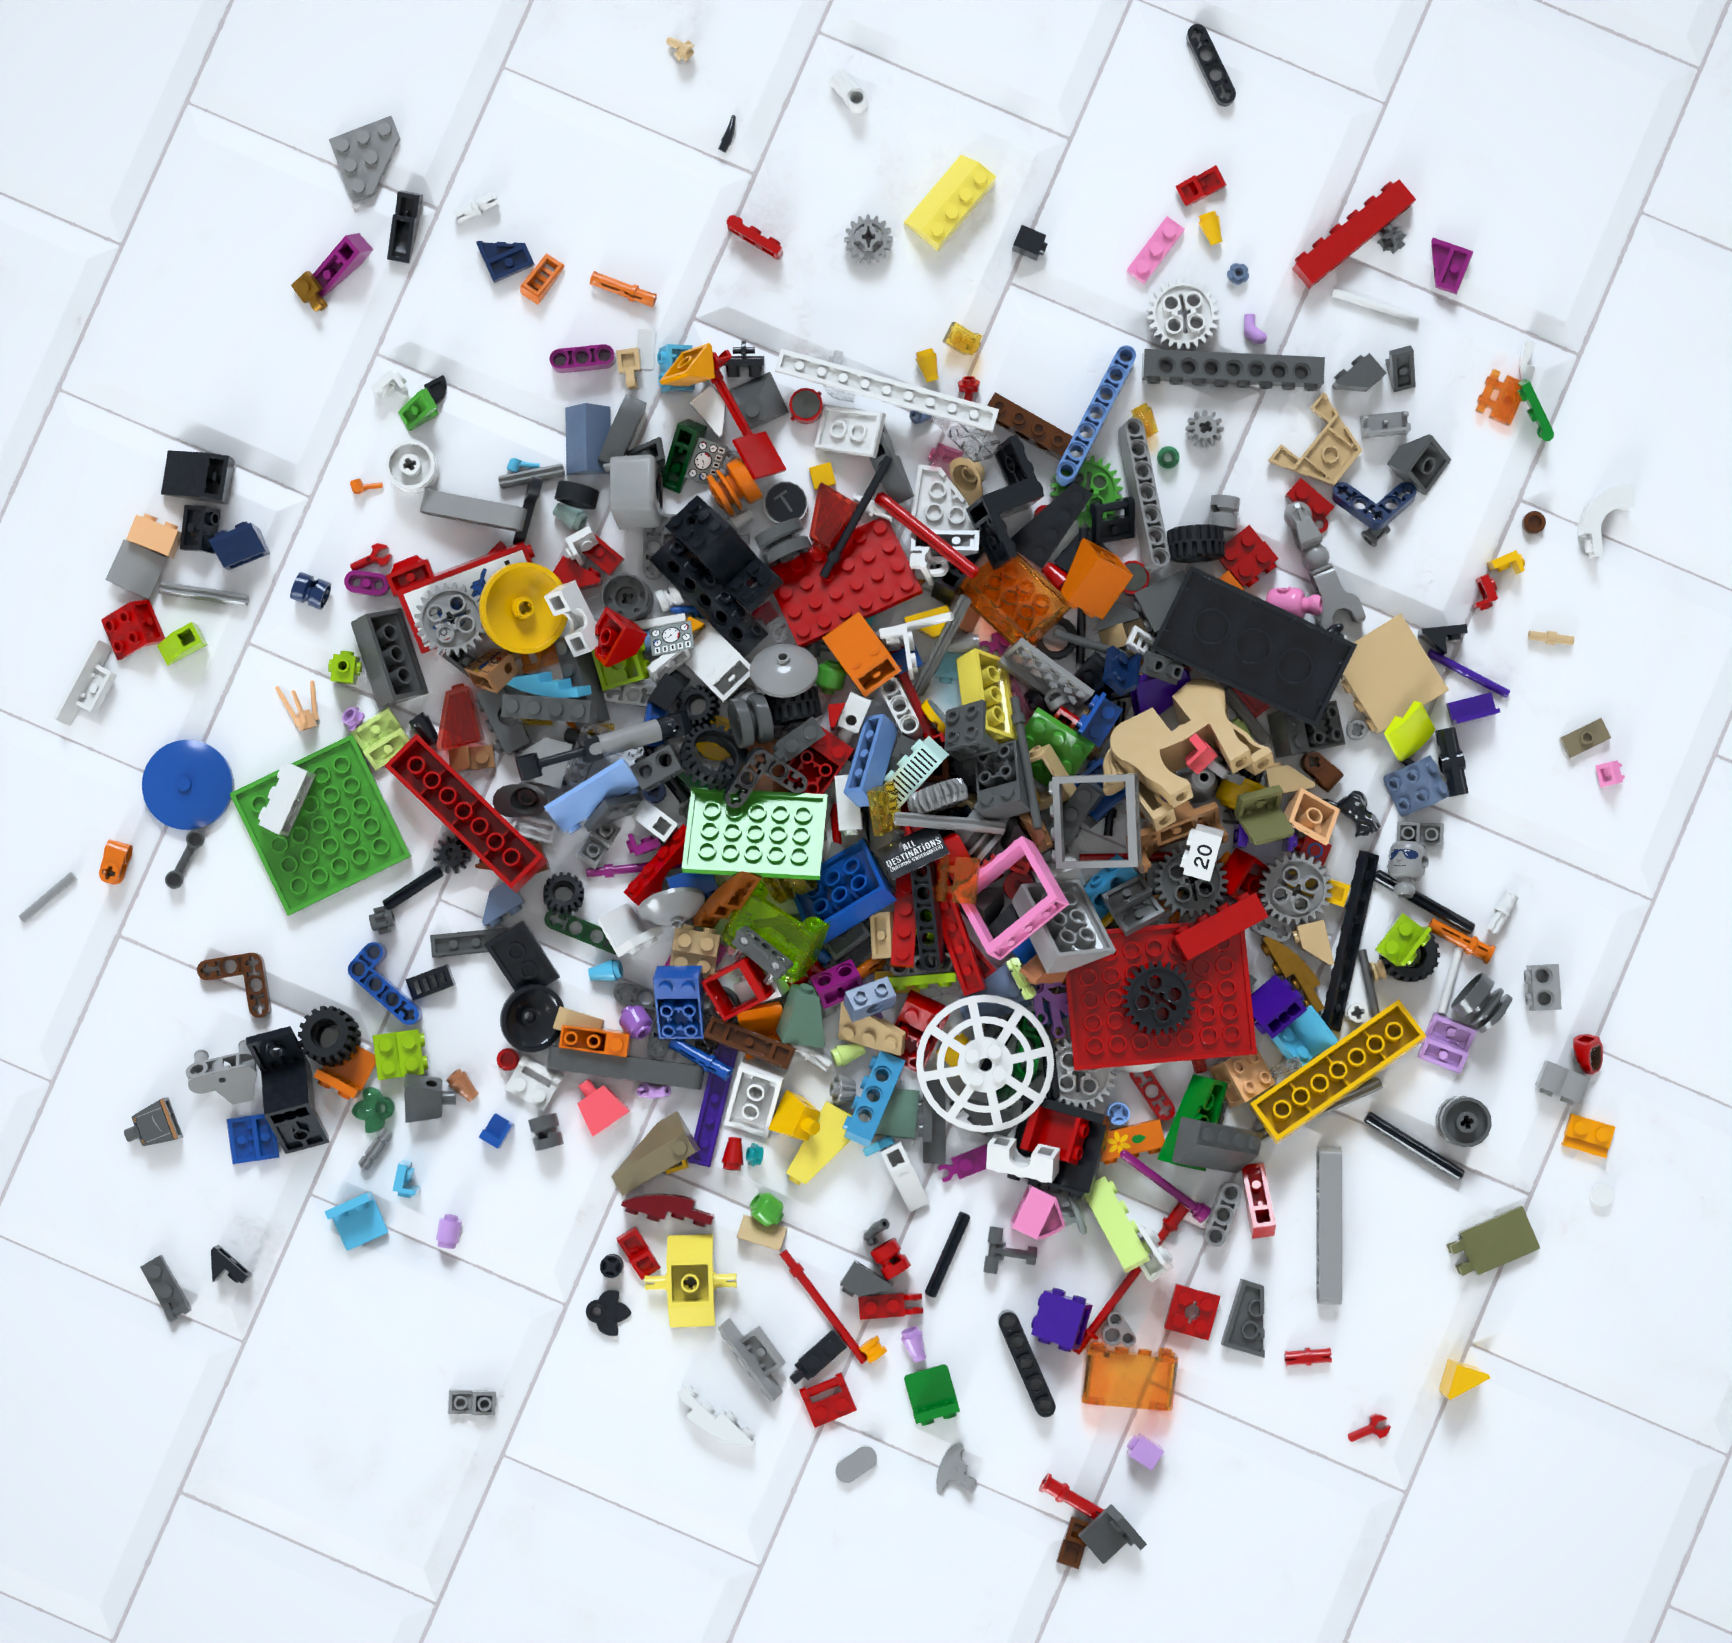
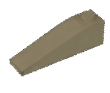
[611,1111,700,1196]

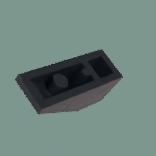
[931,542,985,607]

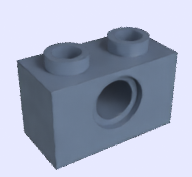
[843,977,896,1022]

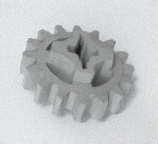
[844,214,893,265]

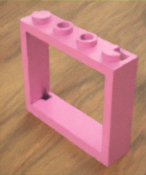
[954,836,1069,960]

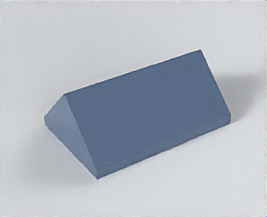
[565,403,611,475]

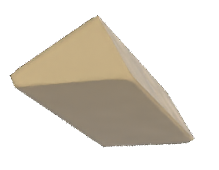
[737,1214,787,1251]

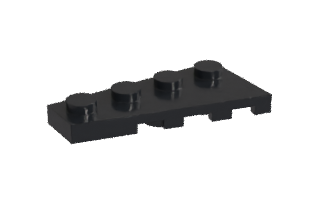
[1010,481,1093,569]

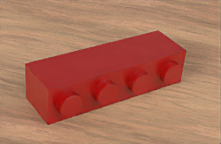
[1172,891,1269,961]

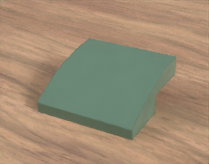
[873,1088,920,1140]

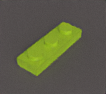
[887,971,956,991]

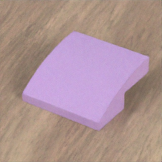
[1417,1012,1477,1073]

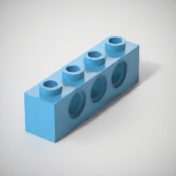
[1084,854,1139,920]
[843,1051,905,1148]

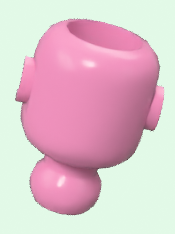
[1266,586,1323,619]

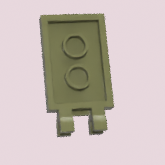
[1446,1206,1541,1276]

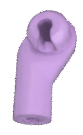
[1244,314,1267,344]
[636,1082,671,1099]

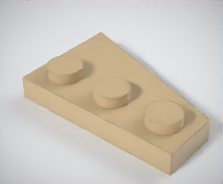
[838,1001,906,1056]

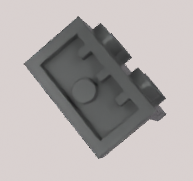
[944,699,998,762]
[1078,1504,1147,1564]

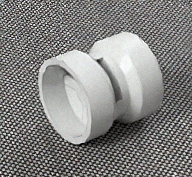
[655,584,684,612]

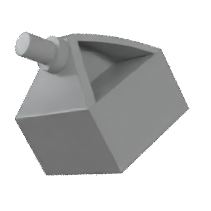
[514,737,577,791]

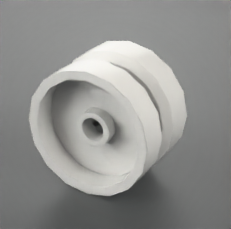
[385,440,439,494]

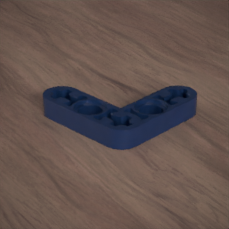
[1331,482,1417,530]

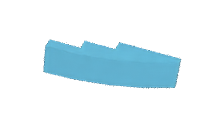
[506,671,592,698]

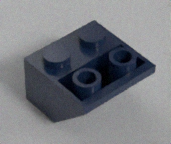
[208,521,270,571]

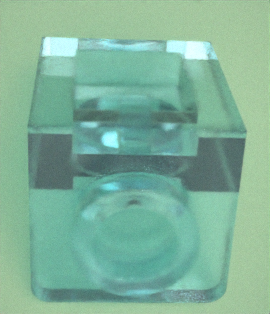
[935,651,961,684]

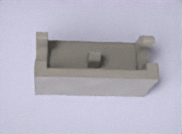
[1360,411,1411,439]

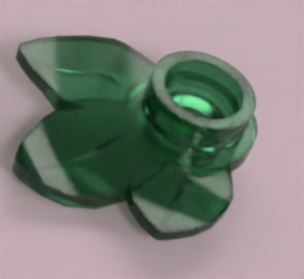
[352,1087,395,1133]

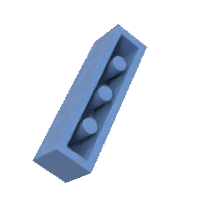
[843,714,898,807]

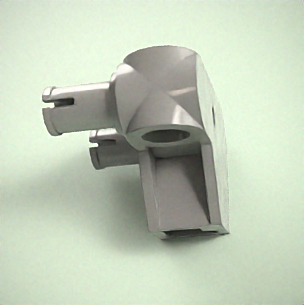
[186,1040,257,1105]

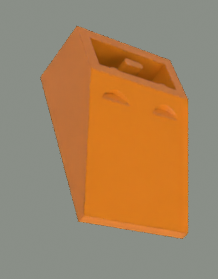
[822,611,902,697]

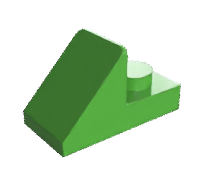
[398,388,439,431]

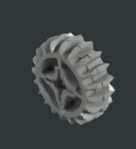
[907,778,969,815]

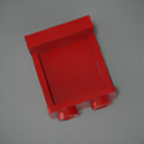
[1020,1106,1089,1165]

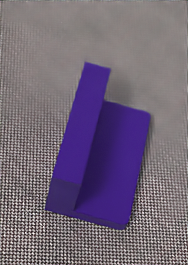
[1446,692,1501,725]

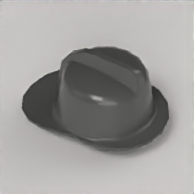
[493,781,548,817]

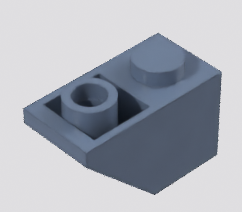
[482,882,526,928]

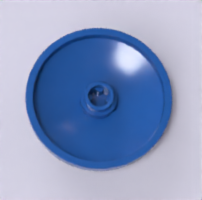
[142,740,234,830]

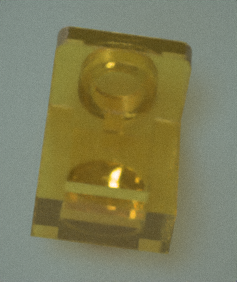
[942,322,982,355]

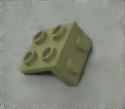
[1234,785,1294,845]

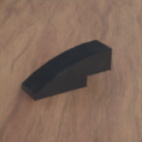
[387,190,423,264]

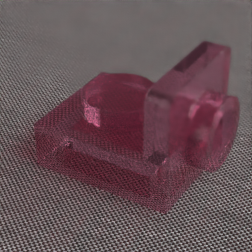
[928,443,964,466]

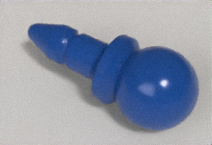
[670,604,705,619]

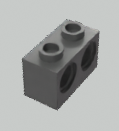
[630,744,686,792]

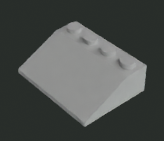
[1011,879,1116,974]

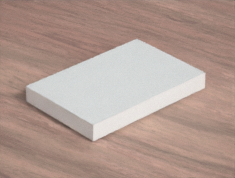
[814,405,886,458]

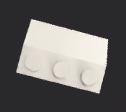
[258,762,316,837]

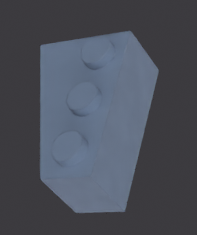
[958,957,1032,1028]

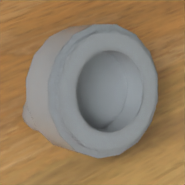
[1044,688,1070,712]

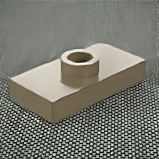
[1559,718,1611,758]

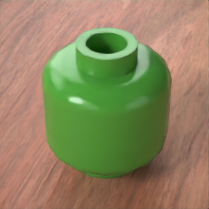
[815,660,847,695]
[749,1192,784,1226]

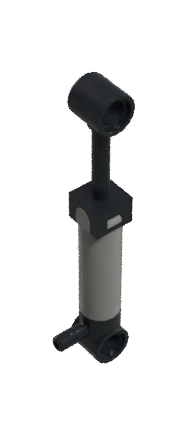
[515,710,692,781]

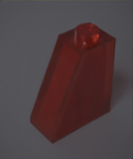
[809,482,858,554]
[436,683,485,751]

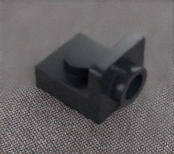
[1024,688,1054,718]

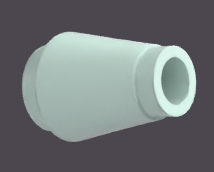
[553,503,588,531]

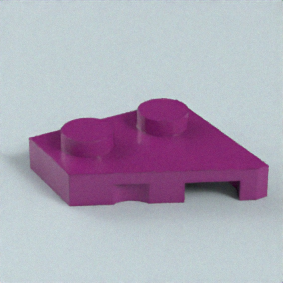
[1431,237,1474,295]

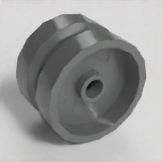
[755,518,812,567]
[727,693,774,749]
[1436,1096,1492,1147]

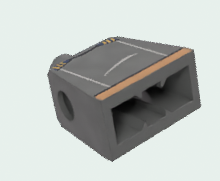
[124,1097,183,1146]

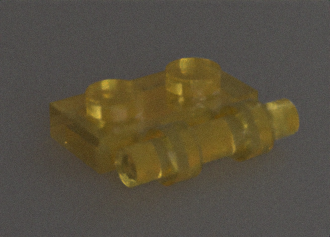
[867,781,901,836]

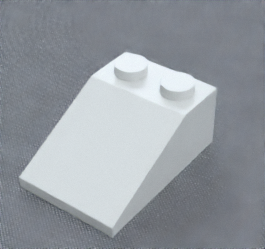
[724,1055,787,1138]

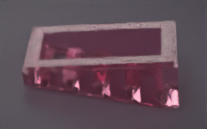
[1009,677,1032,726]

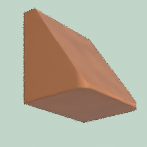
[958,607,980,633]

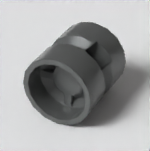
[528,1113,564,1151]

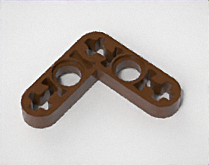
[197,953,271,1018]

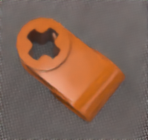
[99,839,133,885]

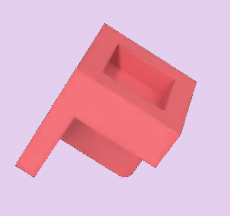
[1185,733,1218,774]

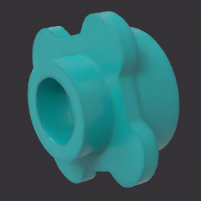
[746,1143,764,1167]

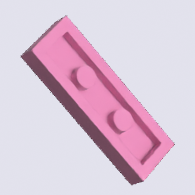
[1127,216,1185,284]

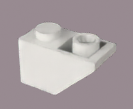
[630,798,680,843]

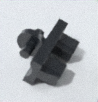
[724,341,765,377]

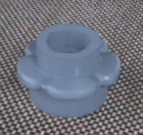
[1227,263,1249,285]

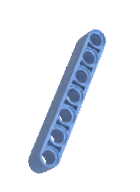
[1055,345,1136,487]

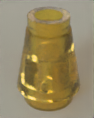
[1131,402,1159,438]

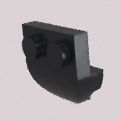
[1067,650,1117,706]

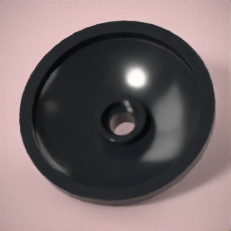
[500,984,564,1052]

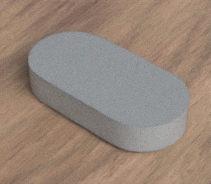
[835,1445,877,1483]

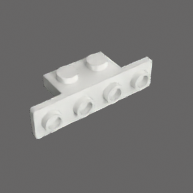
[53,639,117,726]

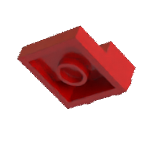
[1218,525,1279,588]

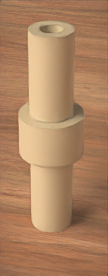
[1528,630,1575,645]

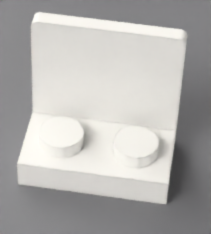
[879,625,918,680]

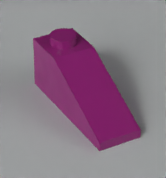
[313,233,374,298]

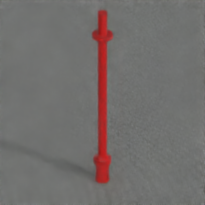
[1073,1202,1190,1355]

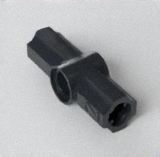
[1435,727,1469,797]

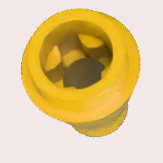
[1198,211,1223,246]
[915,348,939,383]

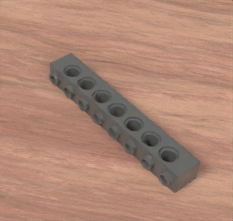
[1141,349,1325,391]

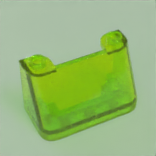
[722,881,830,983]

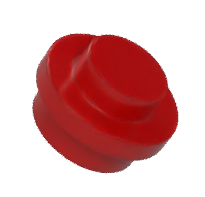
[496,1048,520,1071]

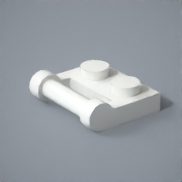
[504,1053,564,1111]

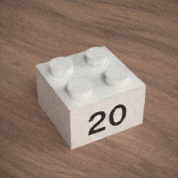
[1180,823,1224,881]

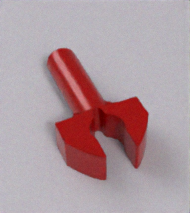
[350,543,393,570]
[1348,1414,1391,1442]

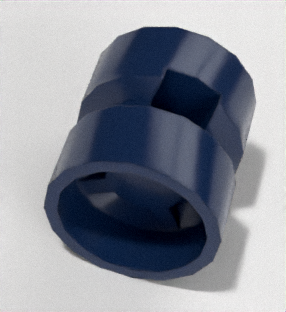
[290,572,331,610]

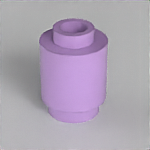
[436,1214,462,1249]

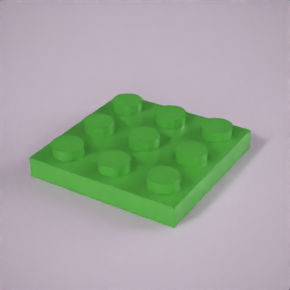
[1017,707,1095,788]

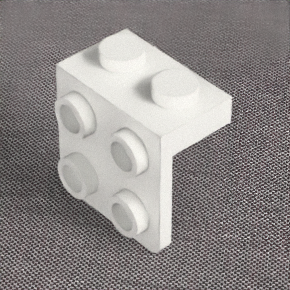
[597,903,664,958]
[1137,1224,1174,1283]

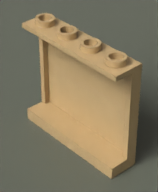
[1341,613,1449,734]

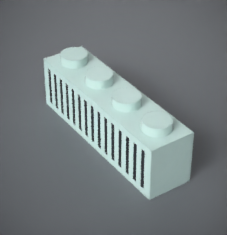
[869,736,949,822]

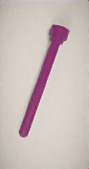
[1120,1150,1211,1223]

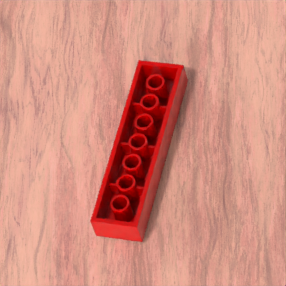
[384,733,548,893]

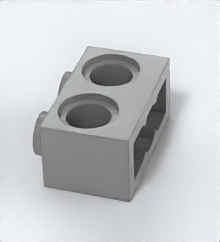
[1524,964,1562,1011]

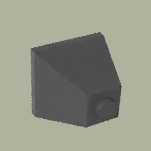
[730,372,789,430]
[1387,434,1452,496]

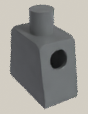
[404,1074,456,1123]

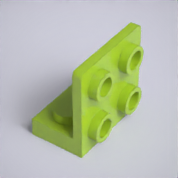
[1374,913,1432,966]

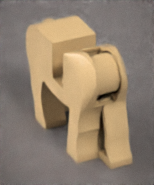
[1103,679,1275,832]

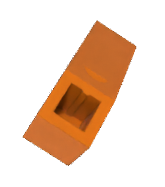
[559,1025,632,1057]

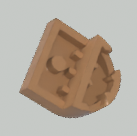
[1018,812,1055,854]

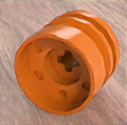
[706,457,763,517]

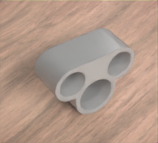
[1101,1310,1136,1347]

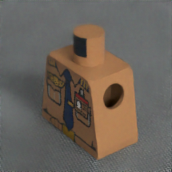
[464,648,522,694]

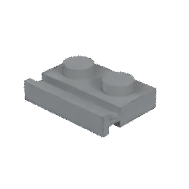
[1207,752,1245,785]

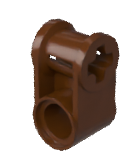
[1300,752,1344,793]

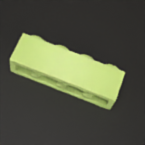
[1084,1176,1151,1273]

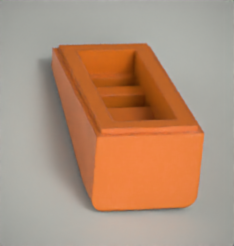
[520,253,565,305]

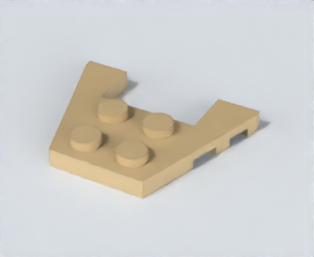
[1268,392,1363,486]

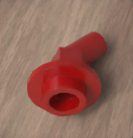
[958,376,980,402]

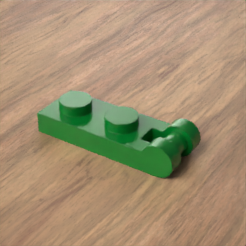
[1517,379,1554,441]

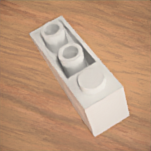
[880,1141,930,1212]

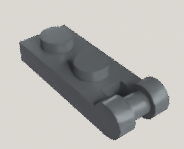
[140,1255,192,1322]

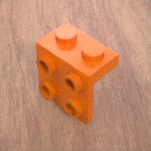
[737,1001,790,1060]
[314,1045,376,1100]

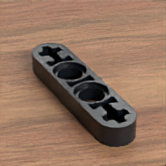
[1186,24,1236,107]

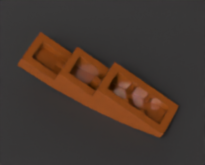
[692,871,762,929]

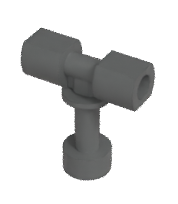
[983,1226,1038,1274]

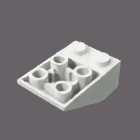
[684,625,751,704]

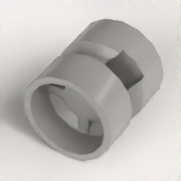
[1208,495,1240,531]

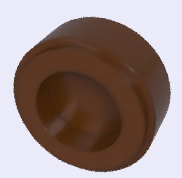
[1522,511,1546,534]

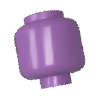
[619,1005,653,1039]

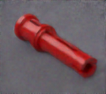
[1038,1473,1105,1519]

